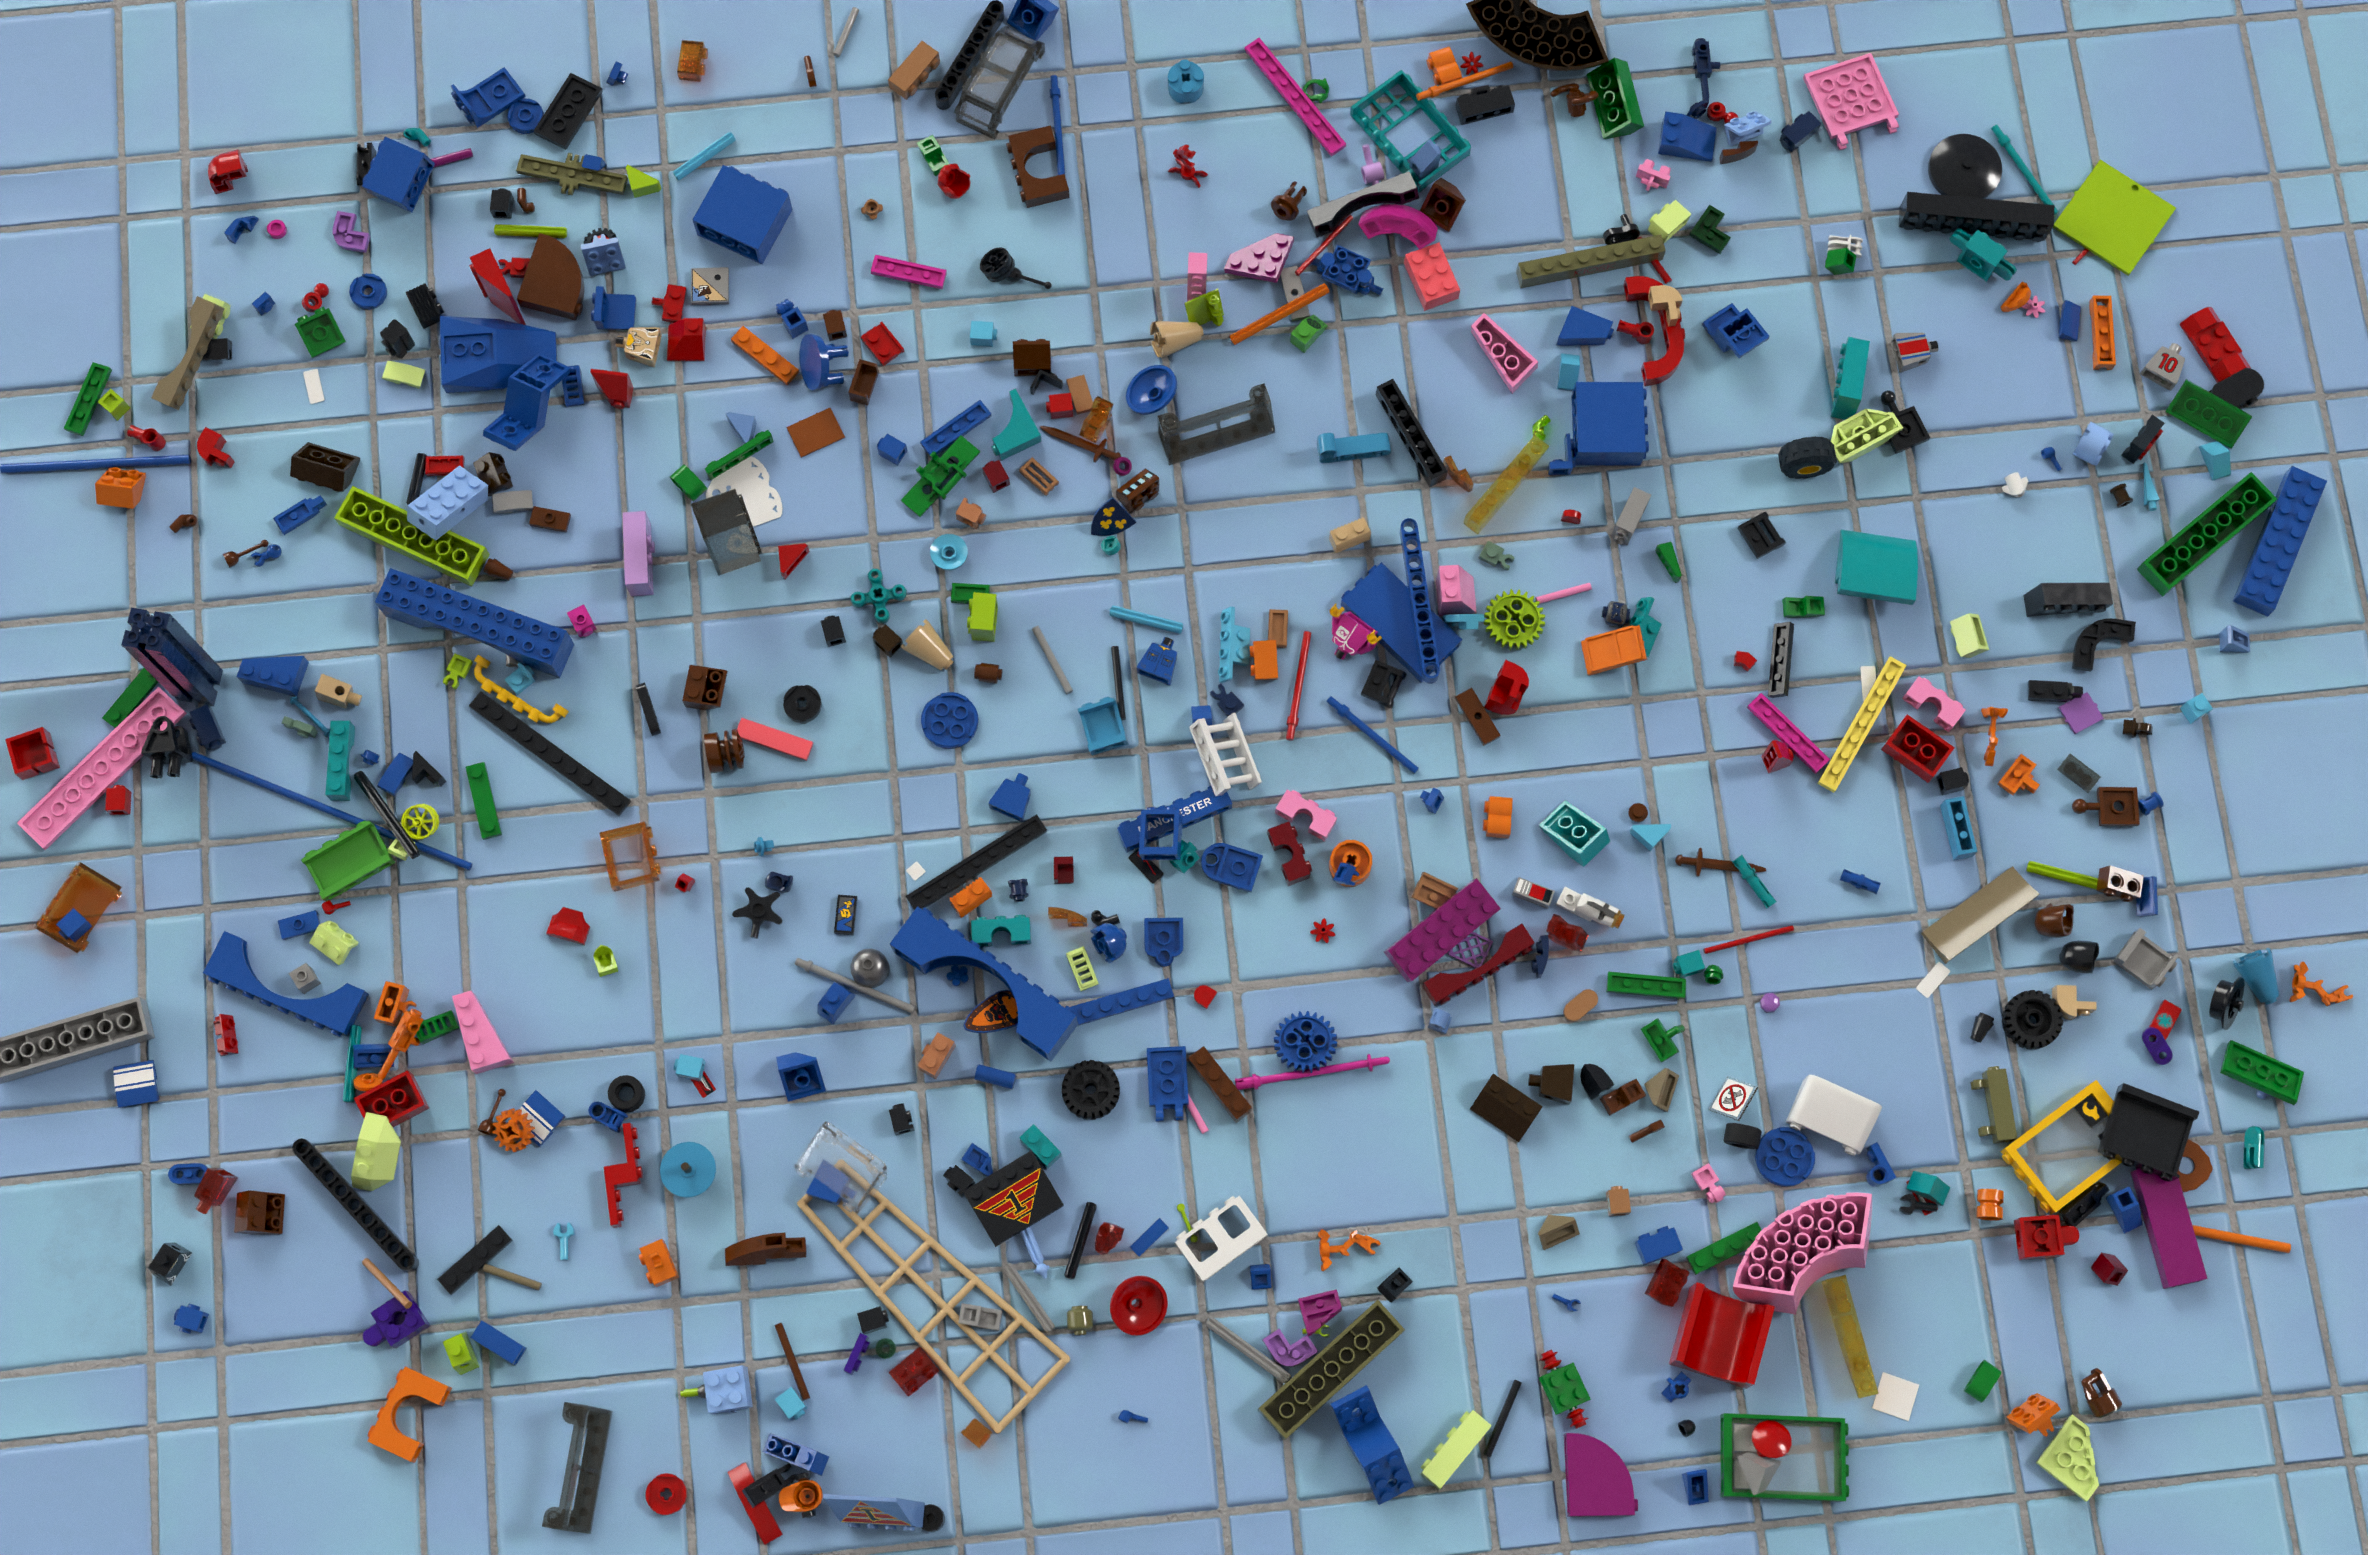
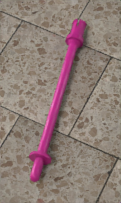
[1235,1054,1390,1090]

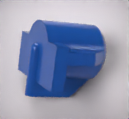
[1661,1371,1691,1402]

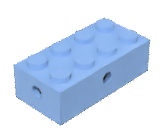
[407,465,488,540]

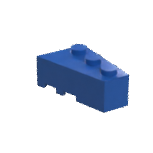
[236,656,309,697]

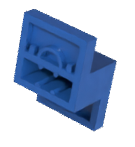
[1702,303,1770,359]

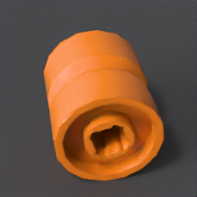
[1976,1189,2004,1221]

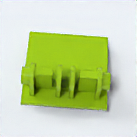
[1184,288,1224,326]

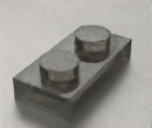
[2057,754,2101,793]

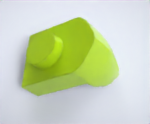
[593,945,618,977]

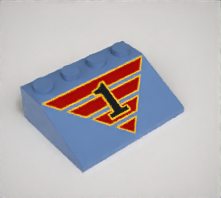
[823,1494,925,1531]

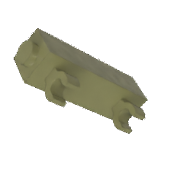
[1970,1066,2017,1143]

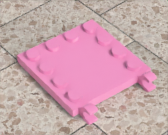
[1803,53,1899,150]

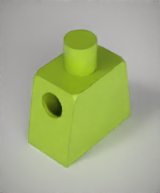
[443,1332,480,1375]

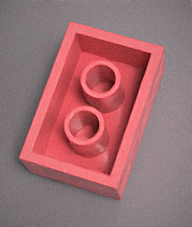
[1404,242,1460,311]

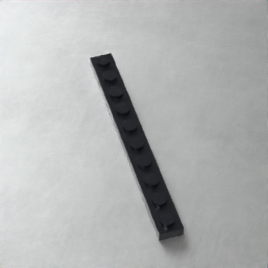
[469,691,631,816]

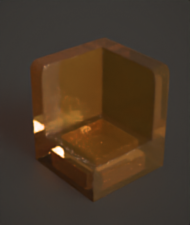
[961,1419,993,1449]

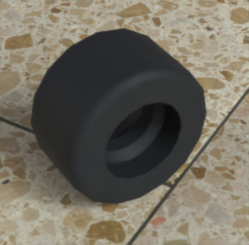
[608,1075,645,1113]
[1723,1123,1762,1149]

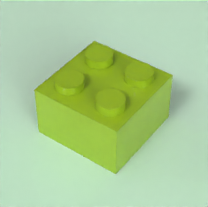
[967,592,998,642]

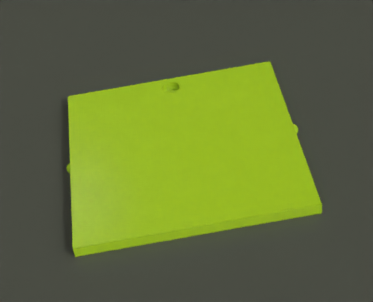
[2053,159,2176,276]

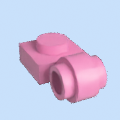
[1691,1163,1726,1203]

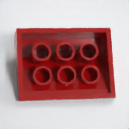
[469,248,526,325]

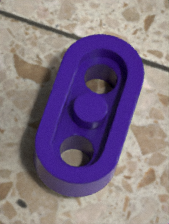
[2142,1027,2173,1065]

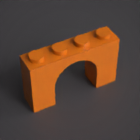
[367,1366,452,1463]

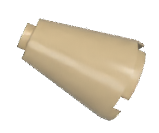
[1150,321,1204,358]
[901,619,954,670]

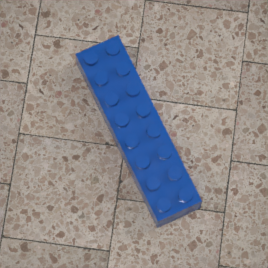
[2233,466,2327,617]

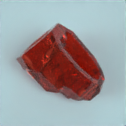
[1095,1222,1125,1255]

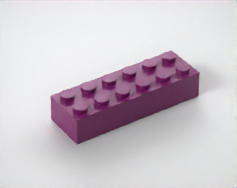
[1384,878,1501,982]

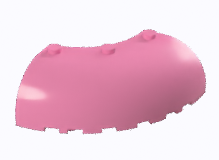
[1733,1193,1872,1314]

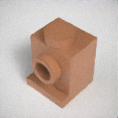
[956,498,986,529]

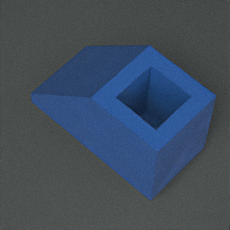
[2105,1186,2143,1234]

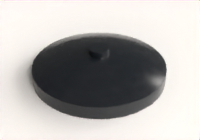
[1928,134,2002,199]

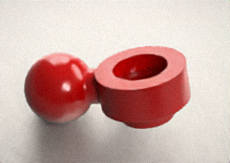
[1707,102,1738,124]
[302,283,329,312]

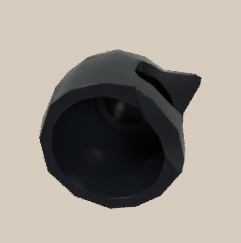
[2059,940,2099,973]

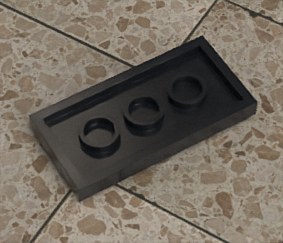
[534,73,603,150]

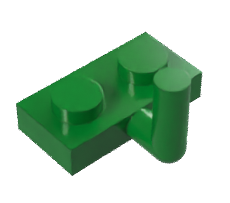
[1641,1018,1685,1062]

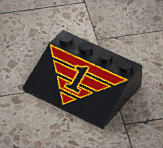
[963,1150,1064,1247]

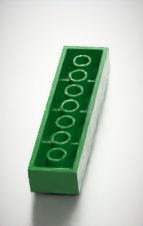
[2137,472,2277,597]

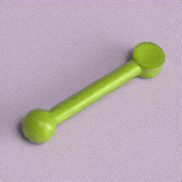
[1177,1204,1198,1243]

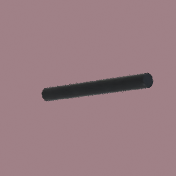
[1111,646,1126,720]
[1483,1380,1522,1458]

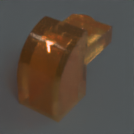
[1079,396,1114,443]

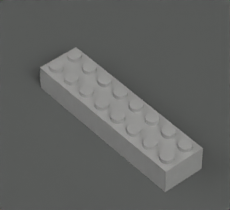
[0,997,155,1084]

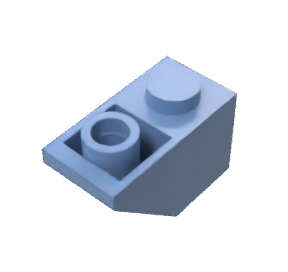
[1409,139,1441,180]

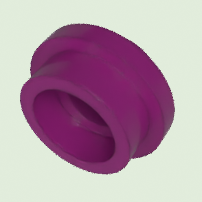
[1113,457,1132,476]

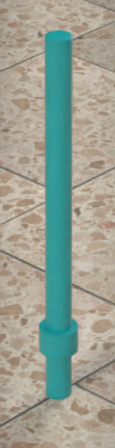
[1991,125,2059,215]

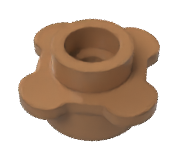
[861,199,883,220]

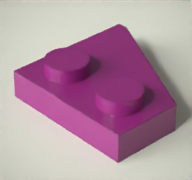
[1298,1289,1342,1336]

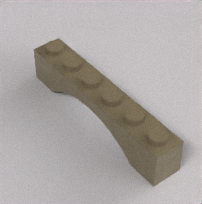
[151,296,225,410]

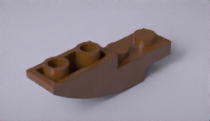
[725,1232,806,1266]

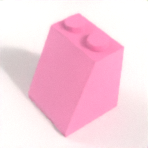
[1436,565,1477,616]

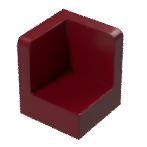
[1054,856,1074,884]
[2091,1252,2128,1286]

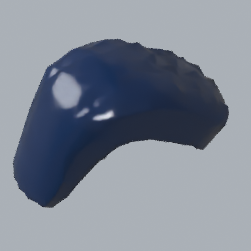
[765,872,793,893]

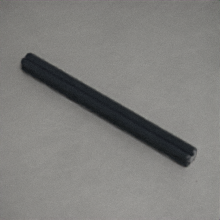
[354,771,420,859]

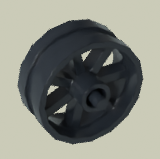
[980,247,1015,282]

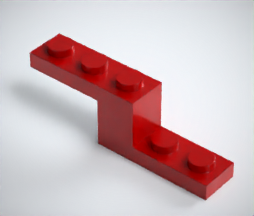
[604,1123,643,1228]

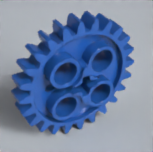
[1274,1011,1337,1073]

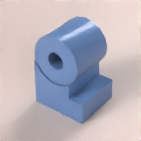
[1427,1009,1452,1034]

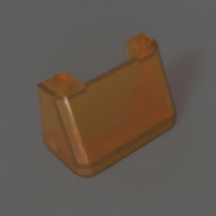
[34,862,122,953]

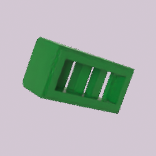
[1655,542,1682,583]
[416,1010,459,1044]

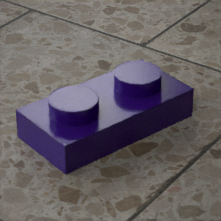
[844,1333,870,1375]

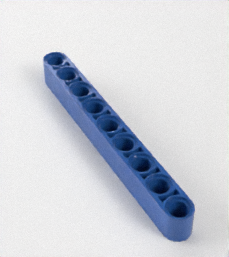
[1400,518,1440,684]

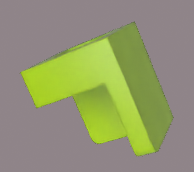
[98,388,131,421]

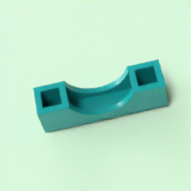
[325,721,355,801]

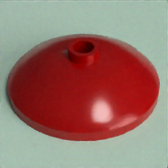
[1110,1276,1168,1335]

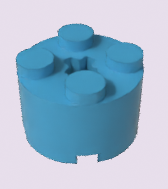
[1168,59,1204,104]

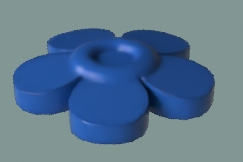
[946,965,969,986]

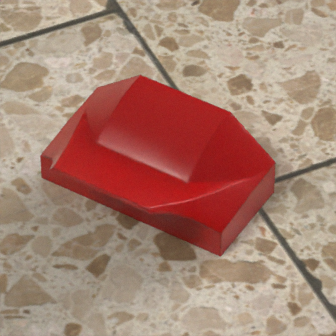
[546,907,590,945]

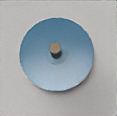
[660,1142,716,1198]

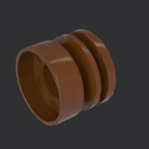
[704,729,745,774]

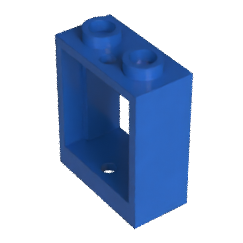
[1139,807,1183,860]

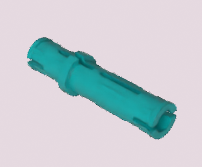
[1732,855,1777,909]

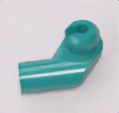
[403,128,431,147]

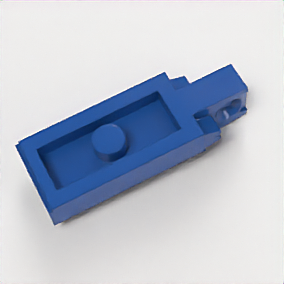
[273,495,327,535]

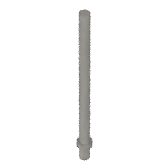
[795,958,916,1014]

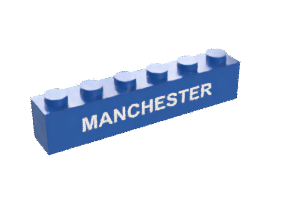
[1117,785,1233,853]

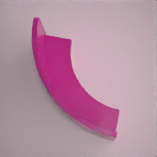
[1358,204,1438,250]

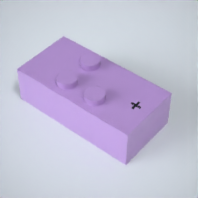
[623,511,655,596]

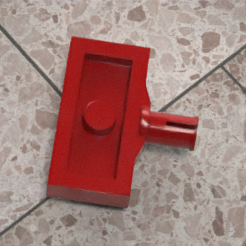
[652,284,686,323]

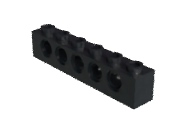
[1376,379,1448,487]

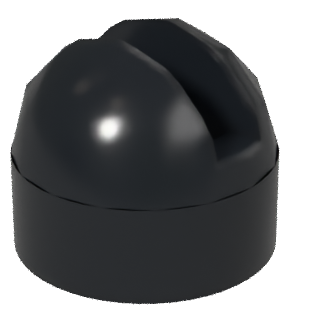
[1678,1420,1696,1437]

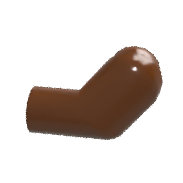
[169,514,197,533]

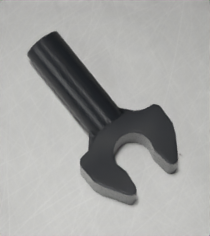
[1899,1194,1938,1215]

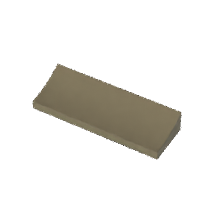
[1921,866,2040,964]

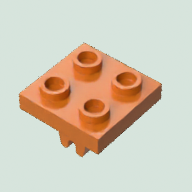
[2006,1393,2061,1437]

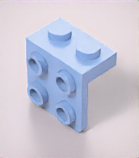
[1724,111,1772,146]

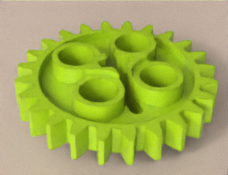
[1484,589,1545,650]

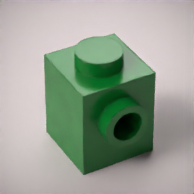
[1825,248,1856,275]

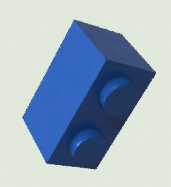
[1635,1226,1683,1266]

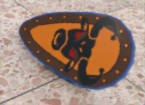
[963,990,1018,1033]

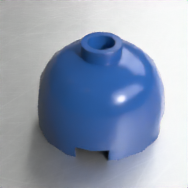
[1090,923,1127,963]

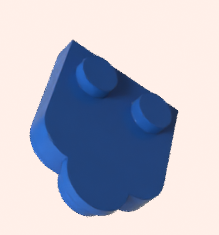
[1144,918,1183,967]

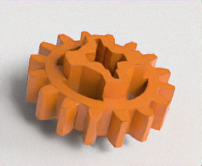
[492,1108,535,1152]

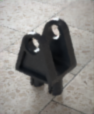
[141,716,193,779]

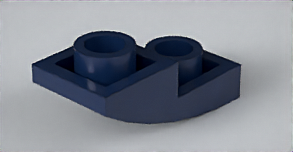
[1531,935,1549,978]

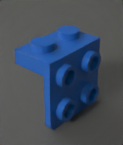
[591,286,636,330]

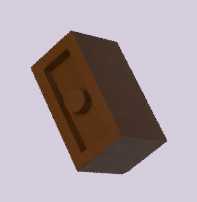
[848,359,879,405]

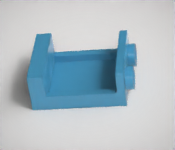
[1078,697,1129,756]

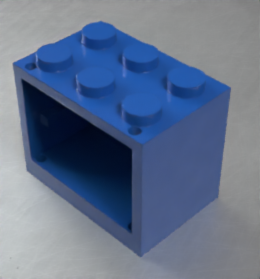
[362,137,435,213]

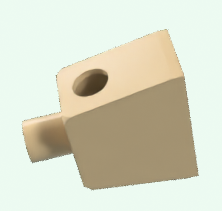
[315,674,362,708]

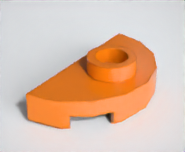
[2000,282,2031,312]

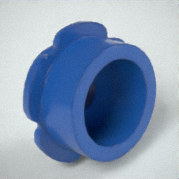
[361,750,380,766]

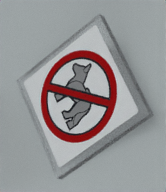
[1709,1076,1758,1121]

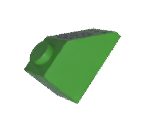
[1290,314,1328,353]

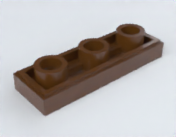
[1455,688,1501,746]

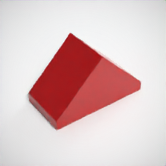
[778,543,810,580]

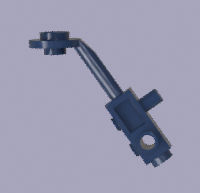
[1687,38,1720,119]

